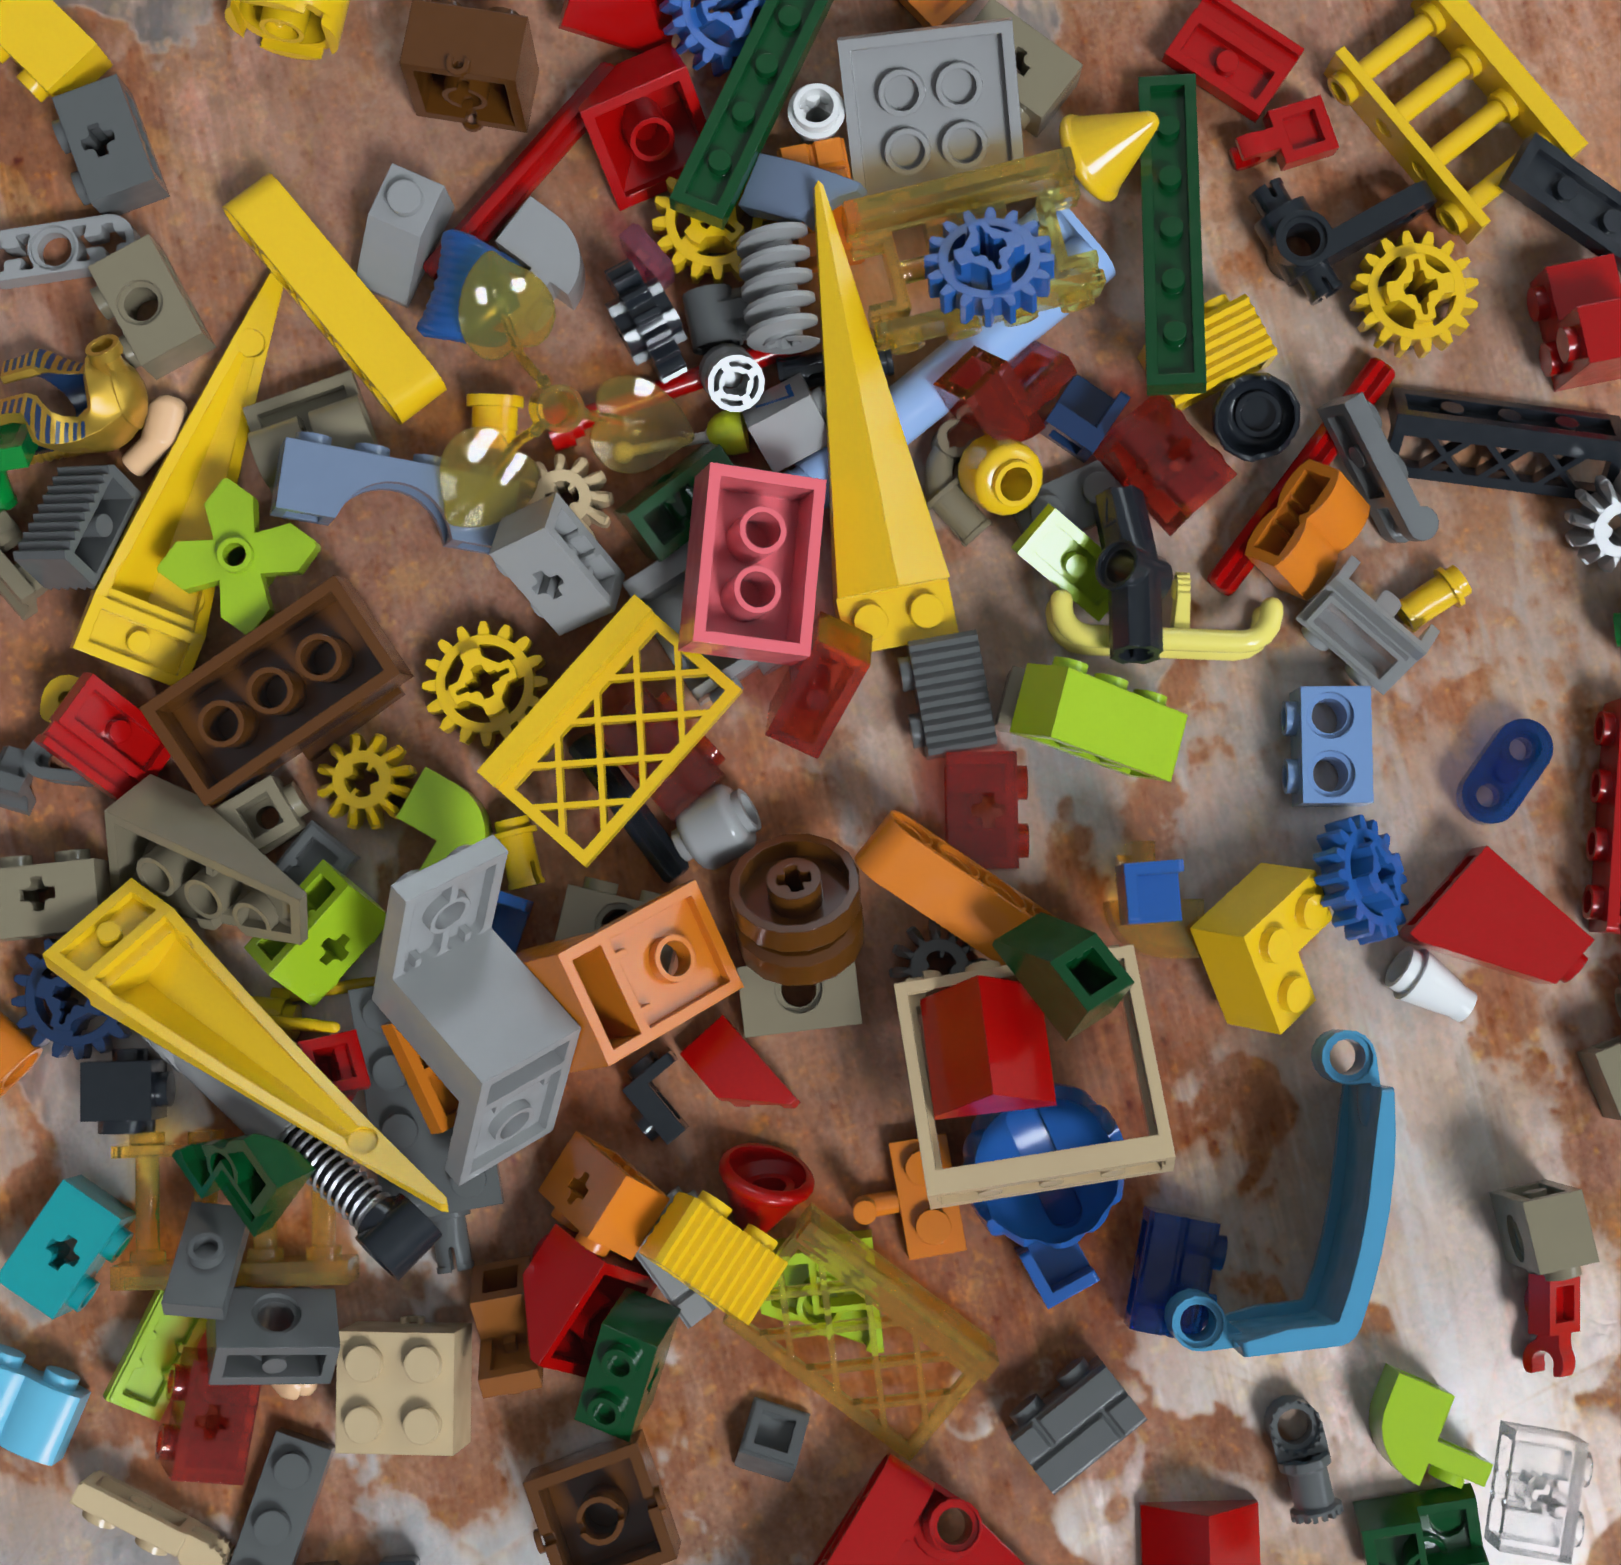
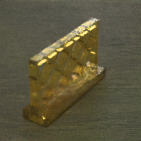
[723,1203,1000,1462]

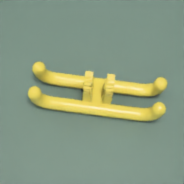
[1045,572,1283,661]

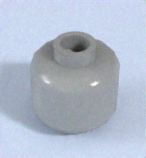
[671,784,762,870]

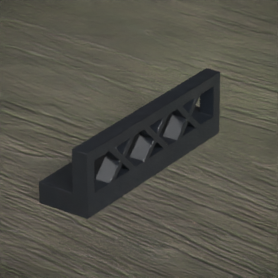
[1387,387,1621,499]

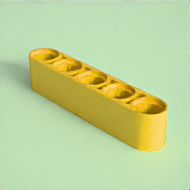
[222,173,447,425]

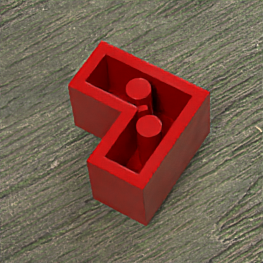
[1526,253,1621,392]

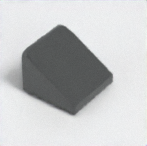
[734,1397,810,1482]

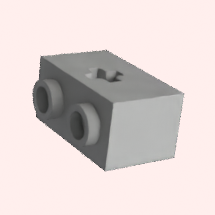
[489,492,625,636]

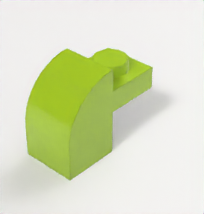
[396,767,493,870]
[1369,1363,1493,1489]

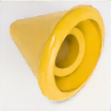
[1059,111,1159,202]

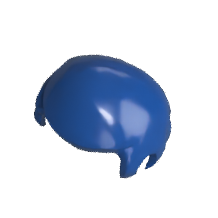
[962,1082,1124,1249]

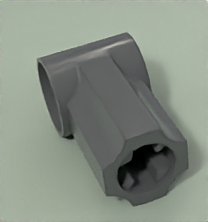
[682,284,751,355]

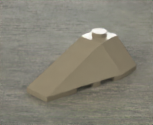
[104,774,308,945]

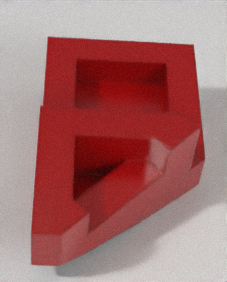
[680,1015,801,1109]

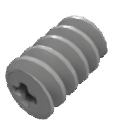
[736,222,820,354]

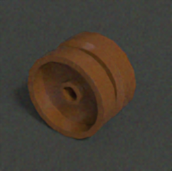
[729,834,864,986]

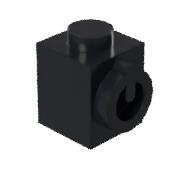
[80,1048,176,1135]

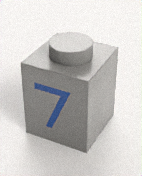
[742,372,827,472]

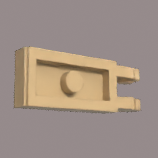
[69,1470,235,1565]

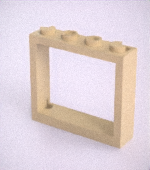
[894,944,1176,1210]

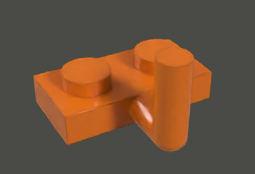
[852,1132,967,1260]

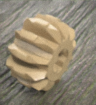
[516,454,614,539]

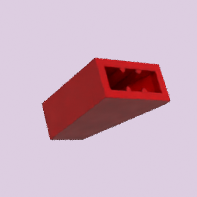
[1398,845,1594,984]

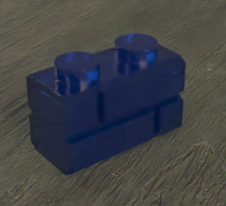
[1123,1206,1228,1338]

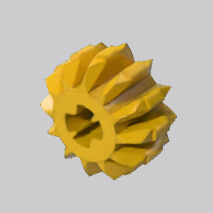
[317,733,417,831]

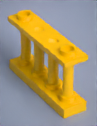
[1323,0,1588,245]

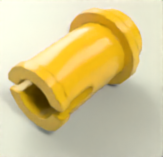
[1397,565,1472,633]
[493,815,545,891]

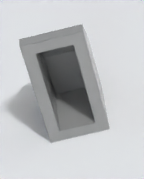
[356,163,455,308]

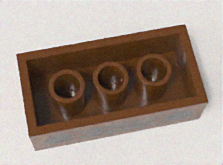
[139,575,414,806]

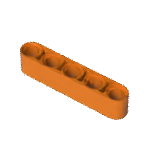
[854,810,1059,966]

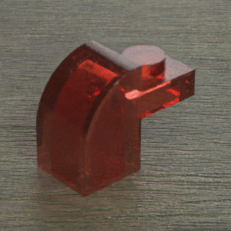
[933,340,1077,442]

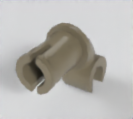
[924,419,993,547]

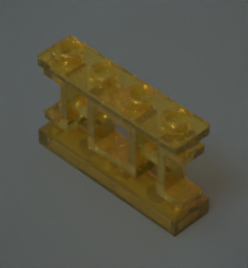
[841,146,1106,355]

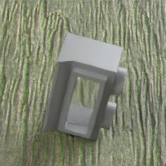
[1295,555,1440,695]

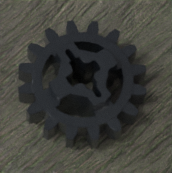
[604,258,688,384]

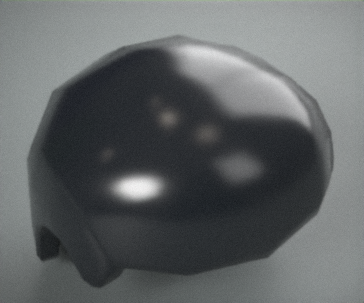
[1212,372,1300,462]

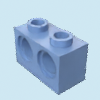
[1281,686,1374,807]

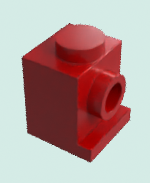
[296,1029,371,1102]

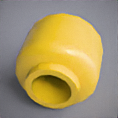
[958,433,1043,516]

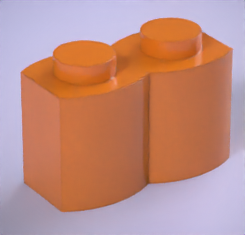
[1245,459,1370,601]

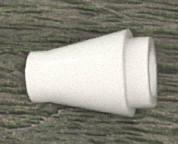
[788,83,845,145]
[1385,946,1477,1022]

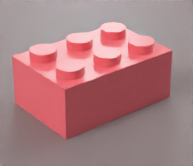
[678,462,827,666]

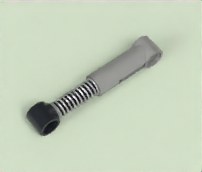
[141,1035,443,1281]

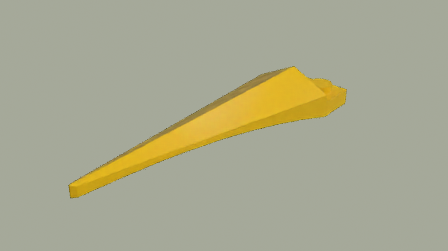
[813,180,959,658]
[70,271,283,686]
[42,878,449,1212]

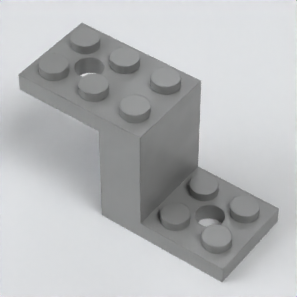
[372,835,581,1186]

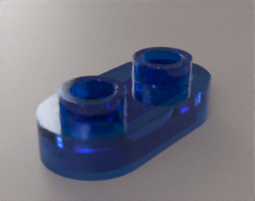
[1456,719,1553,825]

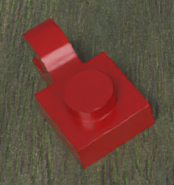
[1228,95,1339,172]
[1523,1273,1580,1377]

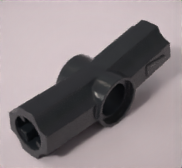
[1093,485,1173,664]

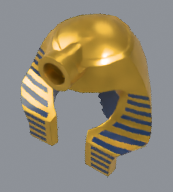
[0,334,148,465]

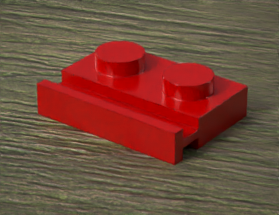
[1161,0,1305,123]
[34,672,171,801]

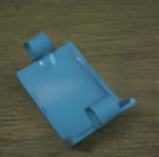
[1164,1029,1396,1357]

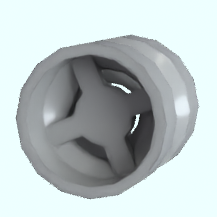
[699,343,765,412]

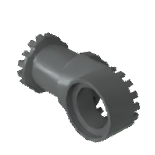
[1264,1395,1344,1524]

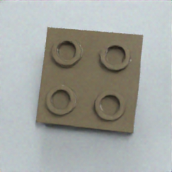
[242,370,379,519]

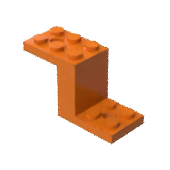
[381,880,744,1134]

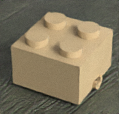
[335,1315,472,1456]

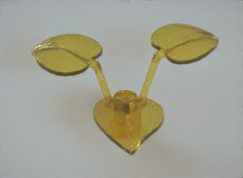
[439,251,695,528]

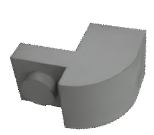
[495,196,586,342]

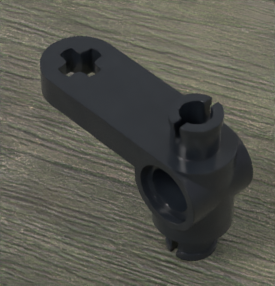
[1248,177,1438,305]

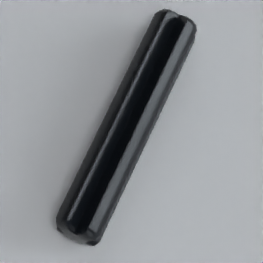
[568,733,689,883]

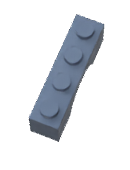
[270,431,520,555]

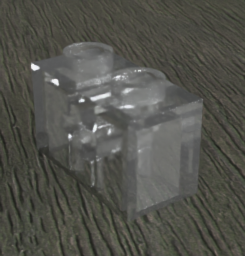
[1484,1420,1593,1564]

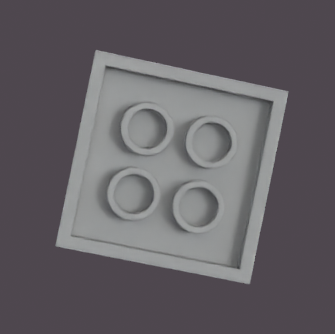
[837,17,1028,216]

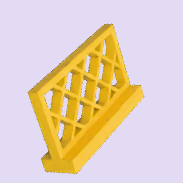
[477,594,743,868]

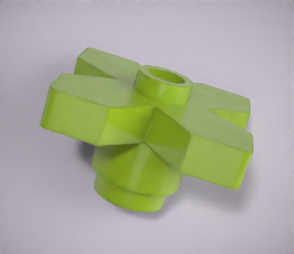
[157,478,321,635]

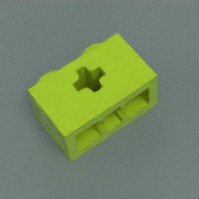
[244,859,386,1008]

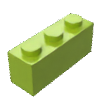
[1009,656,1188,782]

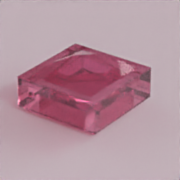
[619,223,675,290]

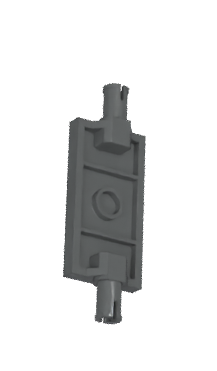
[348,929,504,1274]

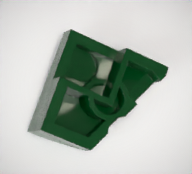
[172,1134,316,1237]
[1353,1483,1489,1565]

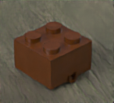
[399,0,539,133]
[523,1429,681,1565]

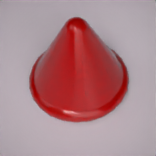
[718,1143,815,1233]

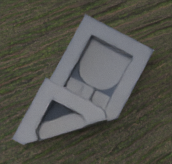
[738,153,867,231]

